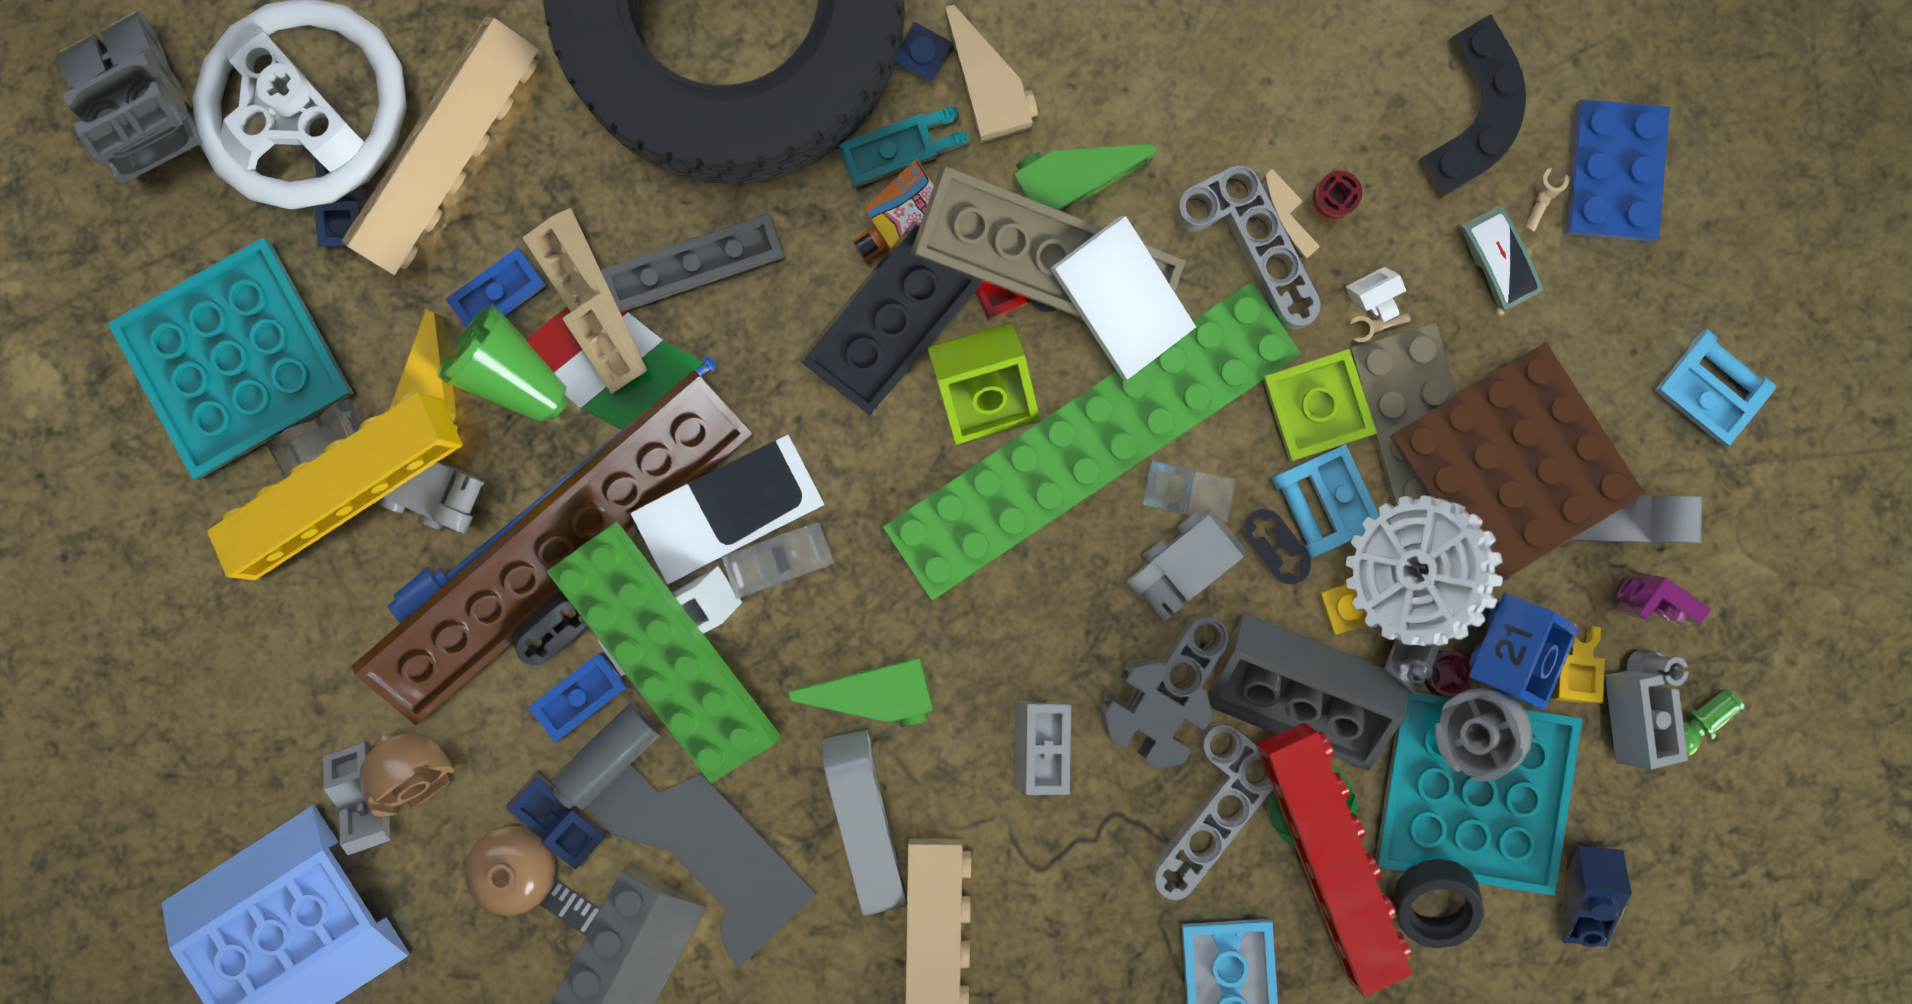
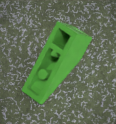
[1012,143,1157,212]
[788,656,933,727]

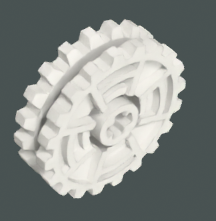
[1346,495,1503,646]

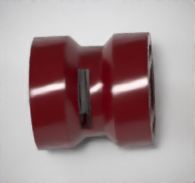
[1311,170,1363,222]
[1423,650,1473,697]

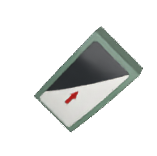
[1461,206,1544,310]

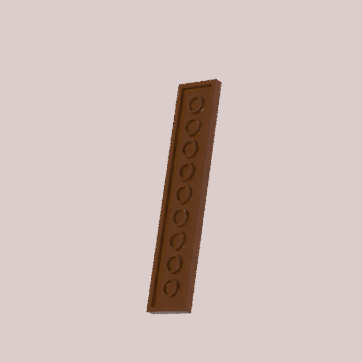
[352,369,752,725]

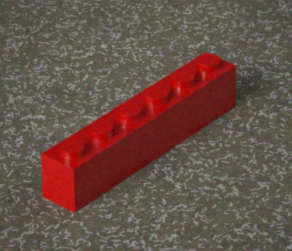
[1255,723,1413,997]

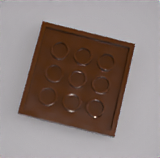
[1390,342,1645,581]

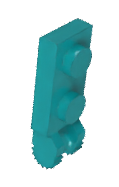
[839,106,969,188]

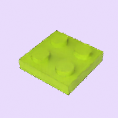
[1263,349,1377,462]

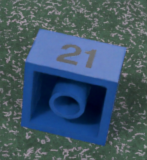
[1469,593,1579,711]

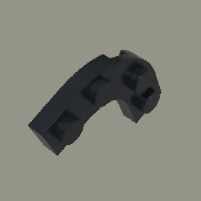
[1418,14,1526,198]

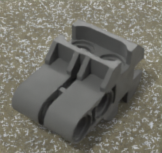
[57,11,202,184]
[1099,614,1228,770]

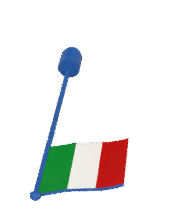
[388,306,716,623]

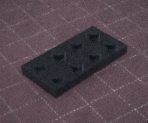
[800,221,983,415]

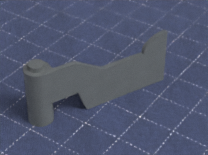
[552,702,817,968]

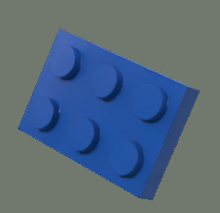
[1566,99,1670,242]

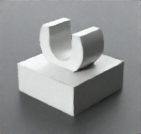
[1345,267,1406,323]

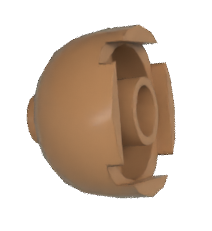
[360,732,455,817]
[464,825,557,916]

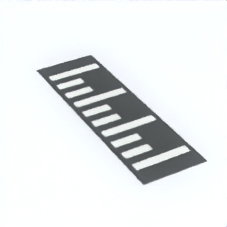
[539,879,600,936]

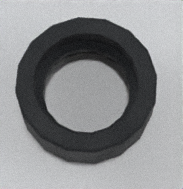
[1394,859,1484,948]

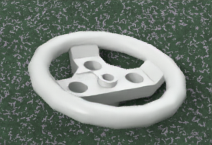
[192,0,407,210]

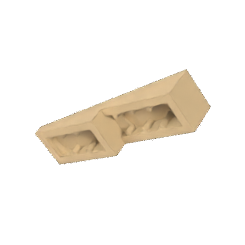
[522,208,648,394]

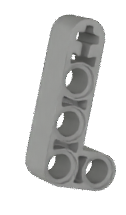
[1175,165,1321,330]
[1571,496,1702,543]
[1151,722,1273,900]
[823,729,907,916]

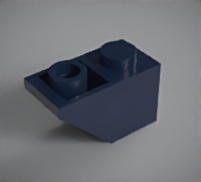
[1561,846,1632,947]

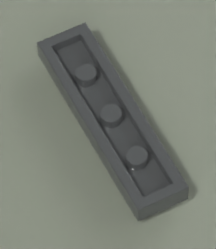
[600,213,784,313]

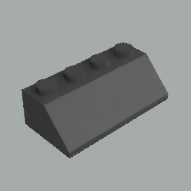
[1208,613,1409,771]
[550,864,707,1004]

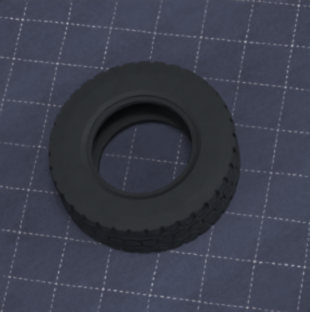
[543,0,904,183]

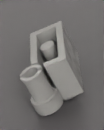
[377,461,484,533]
[1126,509,1246,622]
[1605,650,1688,769]

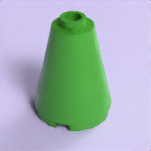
[437,304,568,422]

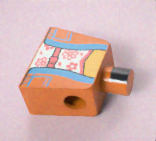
[852,159,934,263]

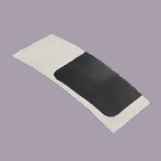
[631,435,824,585]

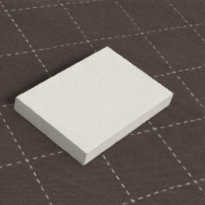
[1050,216,1196,380]

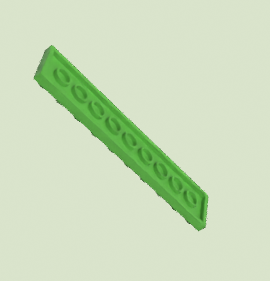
[883,281,1302,601]

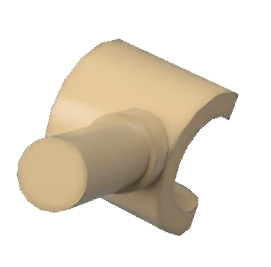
[1524,168,1569,232]
[1349,313,1411,343]

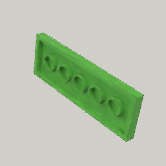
[547,521,781,784]

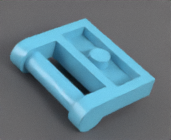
[1655,328,1776,446]
[1271,444,1380,558]

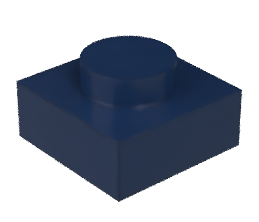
[895,21,953,85]

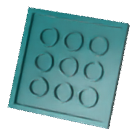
[107,237,354,480]
[1375,690,1583,896]

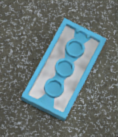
[1181,919,1278,1004]

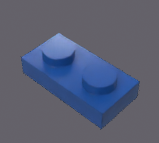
[445,247,547,328]
[528,652,629,743]

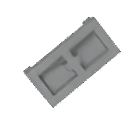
[1014,701,1071,795]

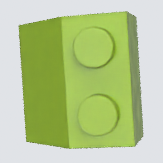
[928,322,1040,445]

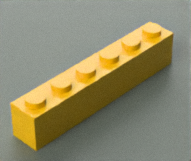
[207,392,463,581]

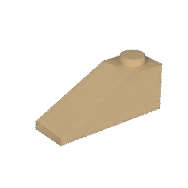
[945,5,1038,145]

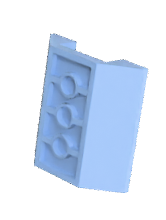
[162,805,410,1004]

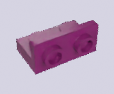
[1615,572,1711,625]

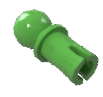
[1683,687,1745,756]

